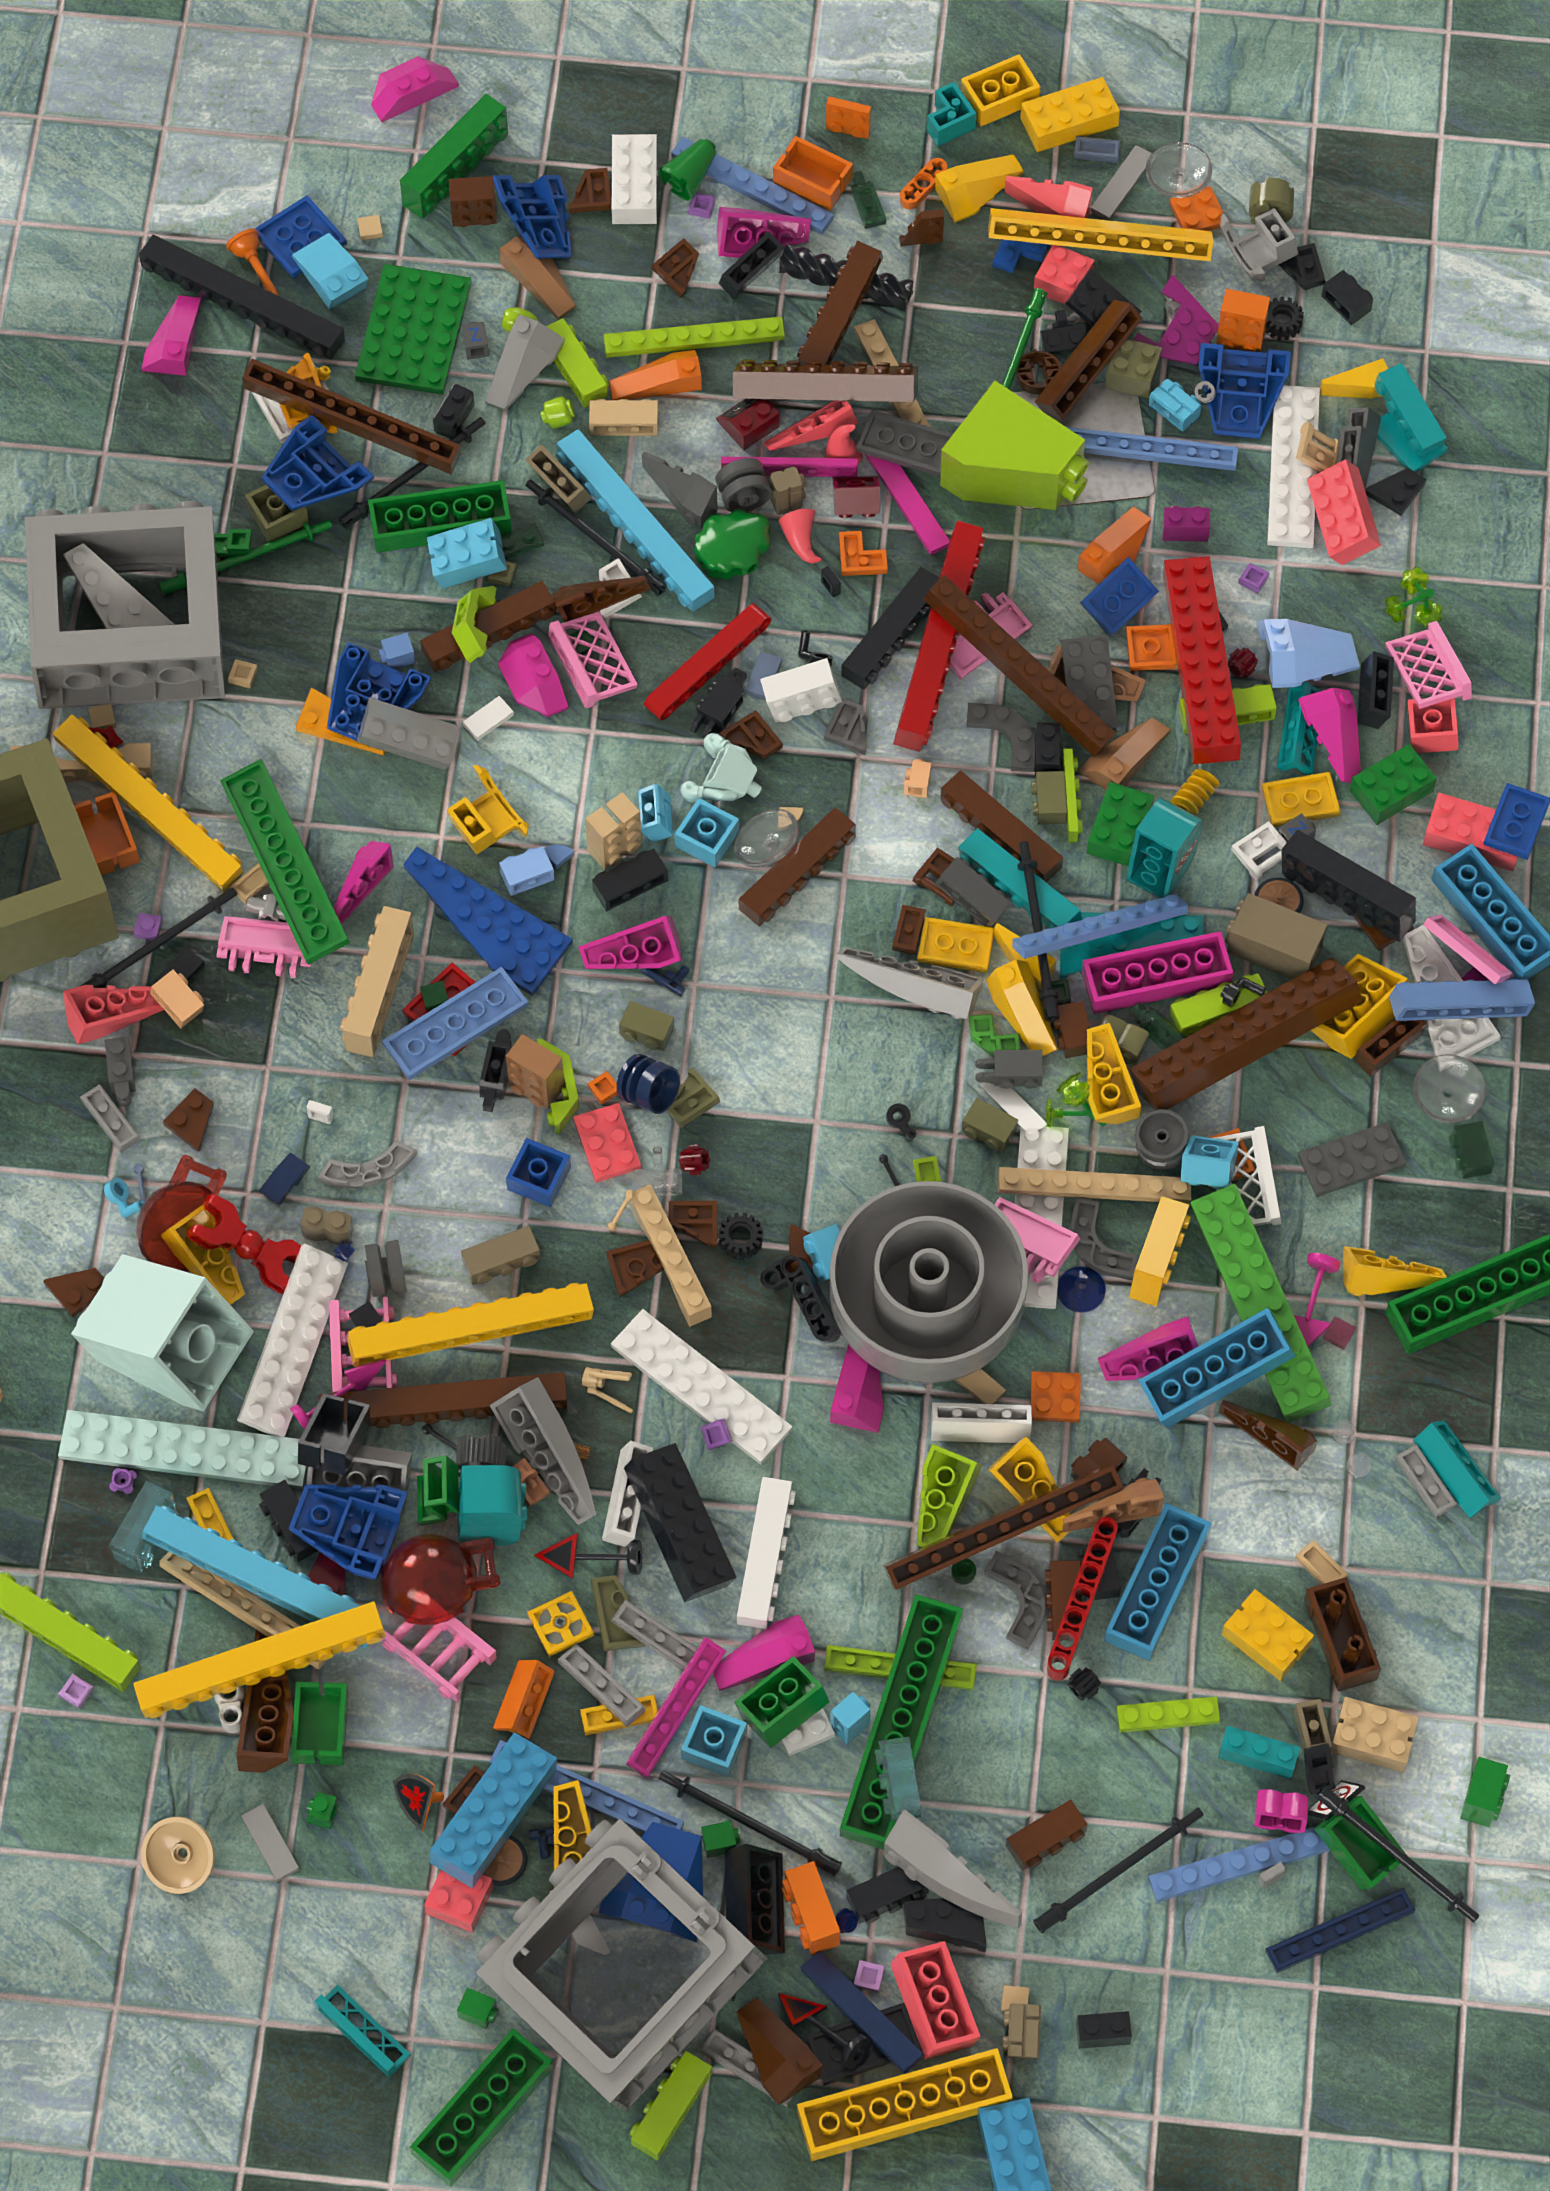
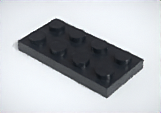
[807,2003,922,2086]

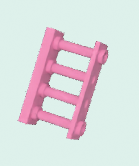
[329,1297,398,1393]
[381,1589,497,1702]

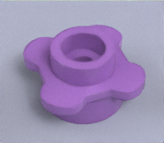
[109,1468,137,1494]

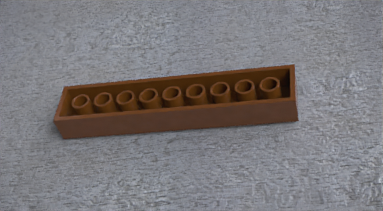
[1130,957,1362,1110]

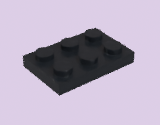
[1065,269,1142,327]

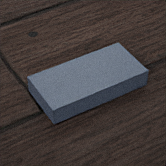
[1074,136,1120,163]
[745,652,782,700]

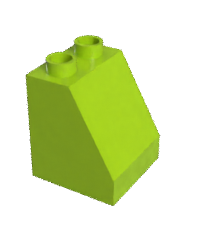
[940,381,1090,510]

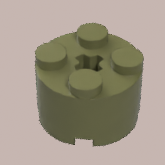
[1249,178,1294,224]

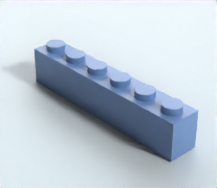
[1389,978,1535,1021]

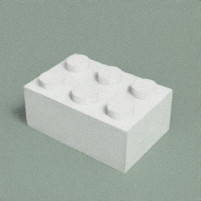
[760,658,842,723]

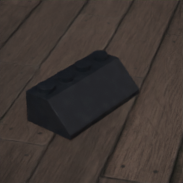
[725,1844,785,1954]

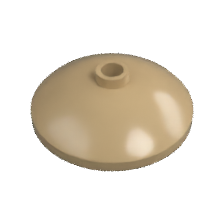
[141,1816,215,1894]

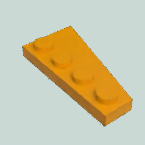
[296,688,386,756]

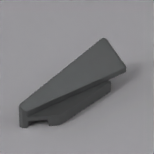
[1337,407,1381,489]

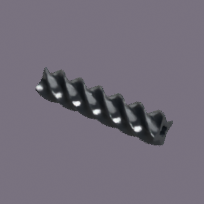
[779,243,914,312]

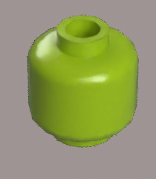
[540,396,576,429]

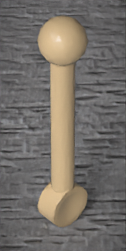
[607,1189,636,1231]

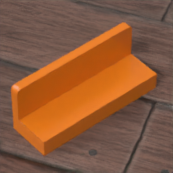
[493,1660,555,1740]

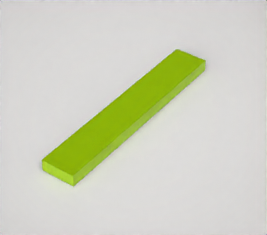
[824,1645,977,1690]

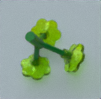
[1385,567,1442,627]
[1045,1072,1106,1128]

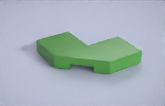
[969,1014,1021,1058]

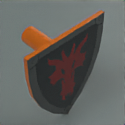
[393,1774,444,1831]

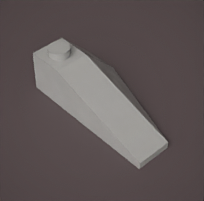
[485,314,565,411]

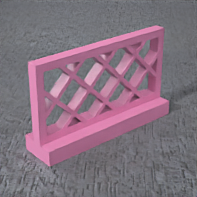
[548,612,638,709]
[1385,621,1472,709]

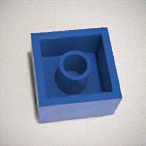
[506,1138,571,1208]

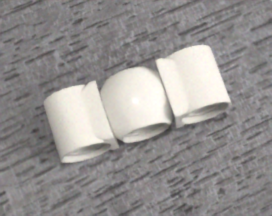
[214,1685,246,1733]

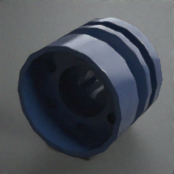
[617,1054,680,1114]

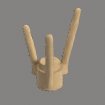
[582,1367,633,1413]

